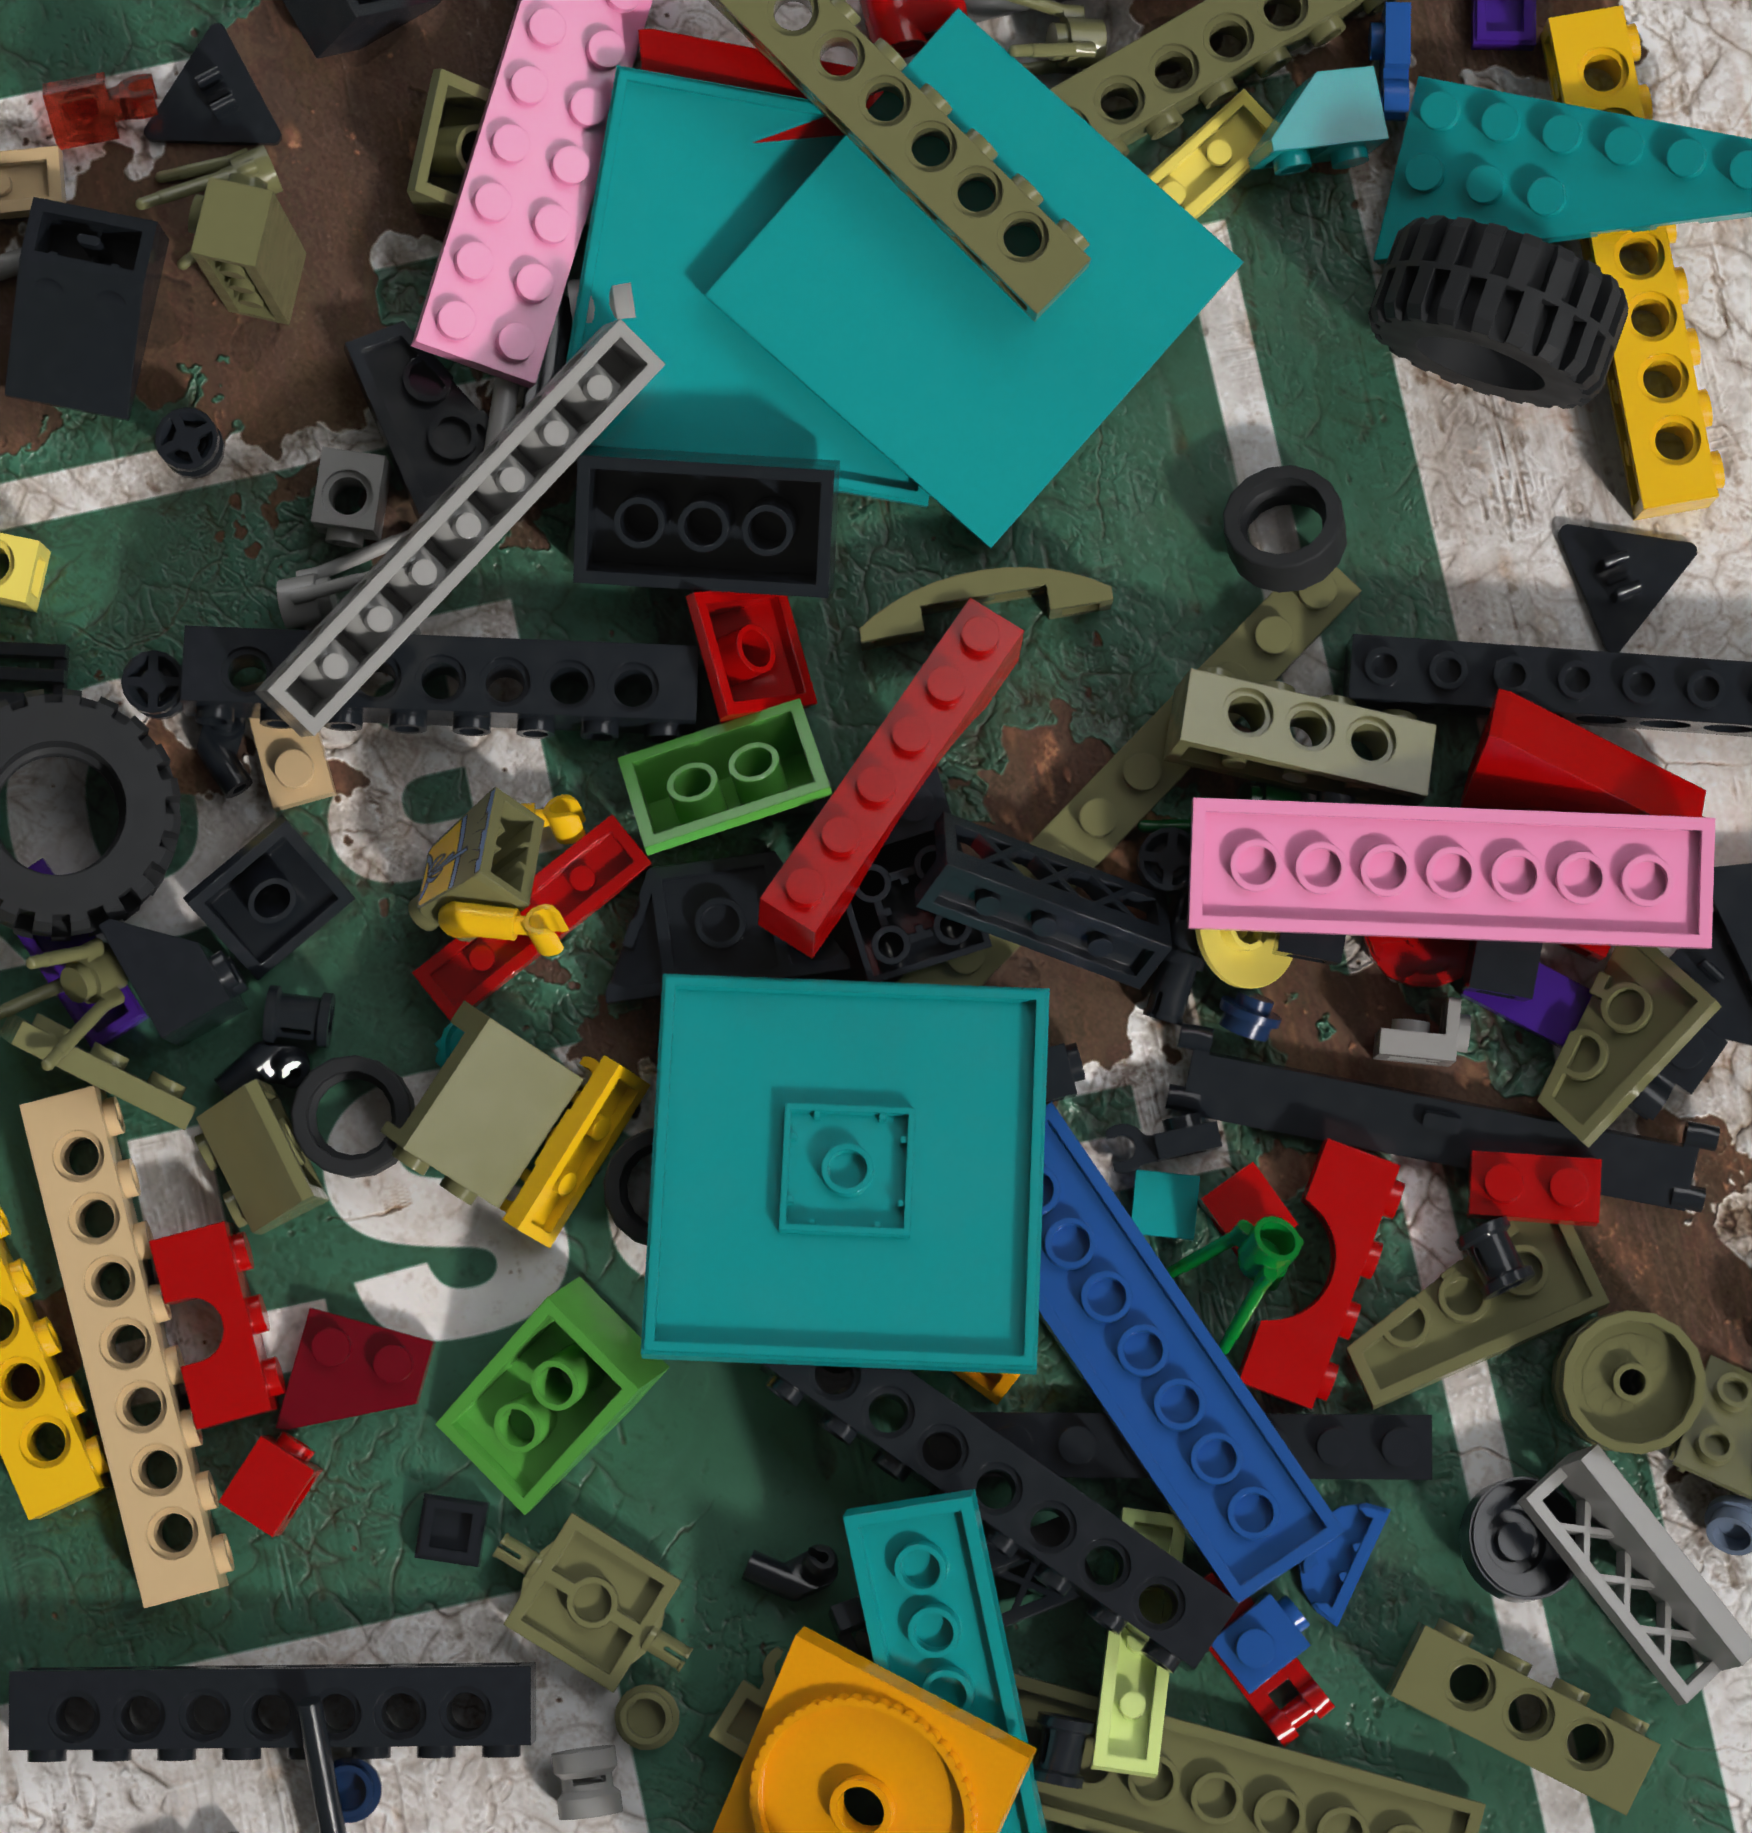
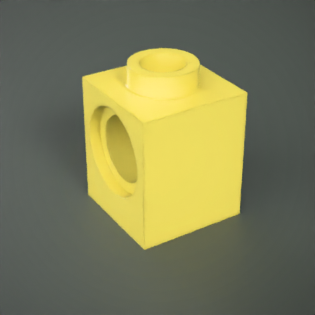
[0,533,51,613]

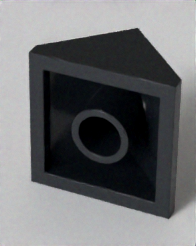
[183,815,356,980]

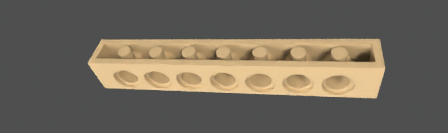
[19,1085,234,1608]

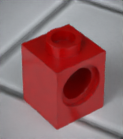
[1198,1162,1299,1258]
[218,1431,323,1537]

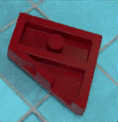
[276,1308,436,1430]

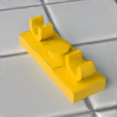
[499,1055,651,1248]

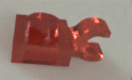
[43,72,159,150]

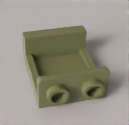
[380,1001,584,1209]

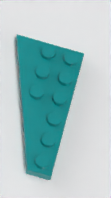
[1373,76,1752,265]

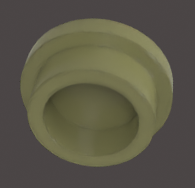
[615,1684,680,1750]

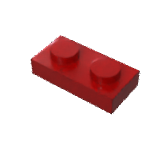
[1467,1150,1602,1227]

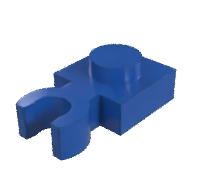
[1368,2,1411,121]

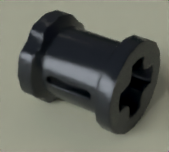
[262,985,336,1048]
[1455,1216,1535,1300]
[1033,1711,1096,1789]

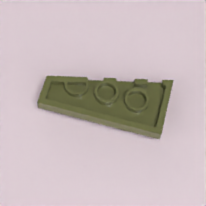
[1346,1221,1610,1410]

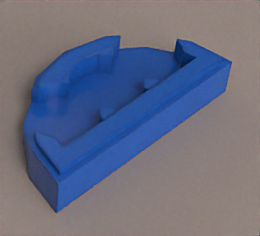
[1298,1503,1391,1627]

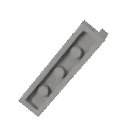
[1517,1444,1752,1706]

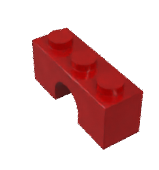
[149,1221,286,1430]

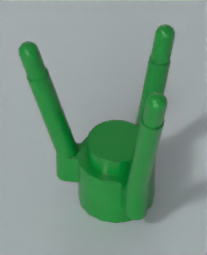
[1166,1216,1304,1355]

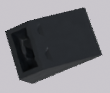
[5,197,169,421]
[812,766,992,982]

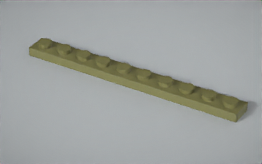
[896,567,1362,986]

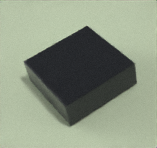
[414,1493,490,1567]

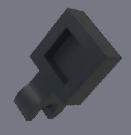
[1628,1025,1728,1120]
[1105,1113,1222,1174]

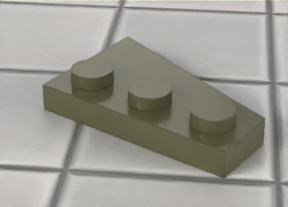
[1537,946,1722,1148]
[0,1013,197,1130]

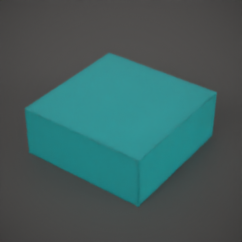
[1131,1169,1200,1241]

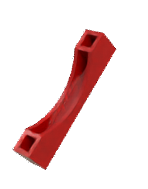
[758,598,1024,959]

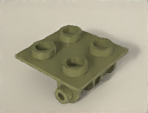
[1667,1355,1752,1500]

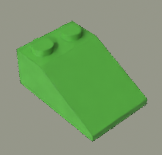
[435,1276,670,1515]

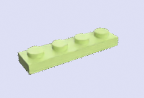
[1090,1507,1185,1778]

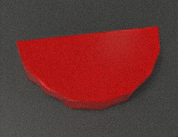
[1362,936,1470,989]

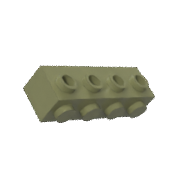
[188,173,307,325]

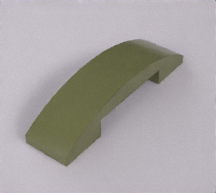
[859,567,1113,651]

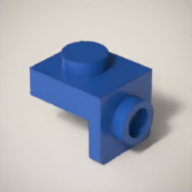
[1211,1591,1311,1694]

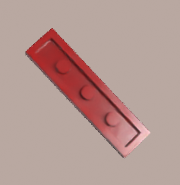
[412,814,653,1021]

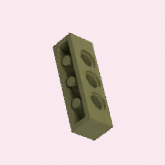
[1164,666,1437,806]
[1384,1618,1661,1816]

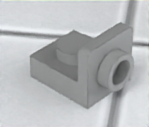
[1373,997,1471,1067]

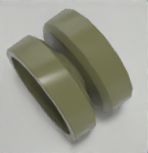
[1551,1310,1706,1454]

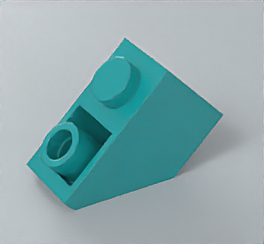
[1248,66,1389,176]

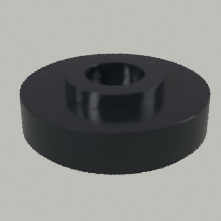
[1459,1476,1576,1603]

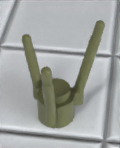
[1006,0,1107,76]
[135,145,283,270]
[0,937,129,1071]

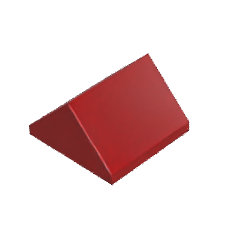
[685,591,818,724]

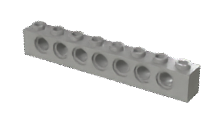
[255,319,666,737]

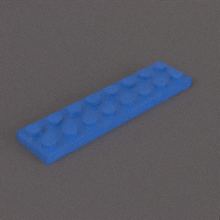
[1039,1102,1345,1604]

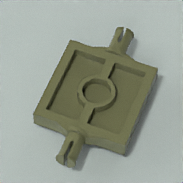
[492,1512,694,1693]

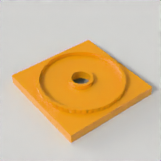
[712,1626,1037,1833]

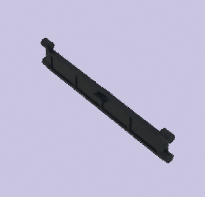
[1165,1022,1720,1213]

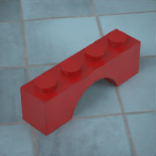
[1237,1138,1405,1409]

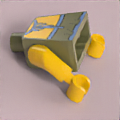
[408,787,586,956]

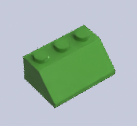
[618,698,832,856]

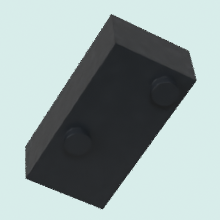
[573,446,840,598]

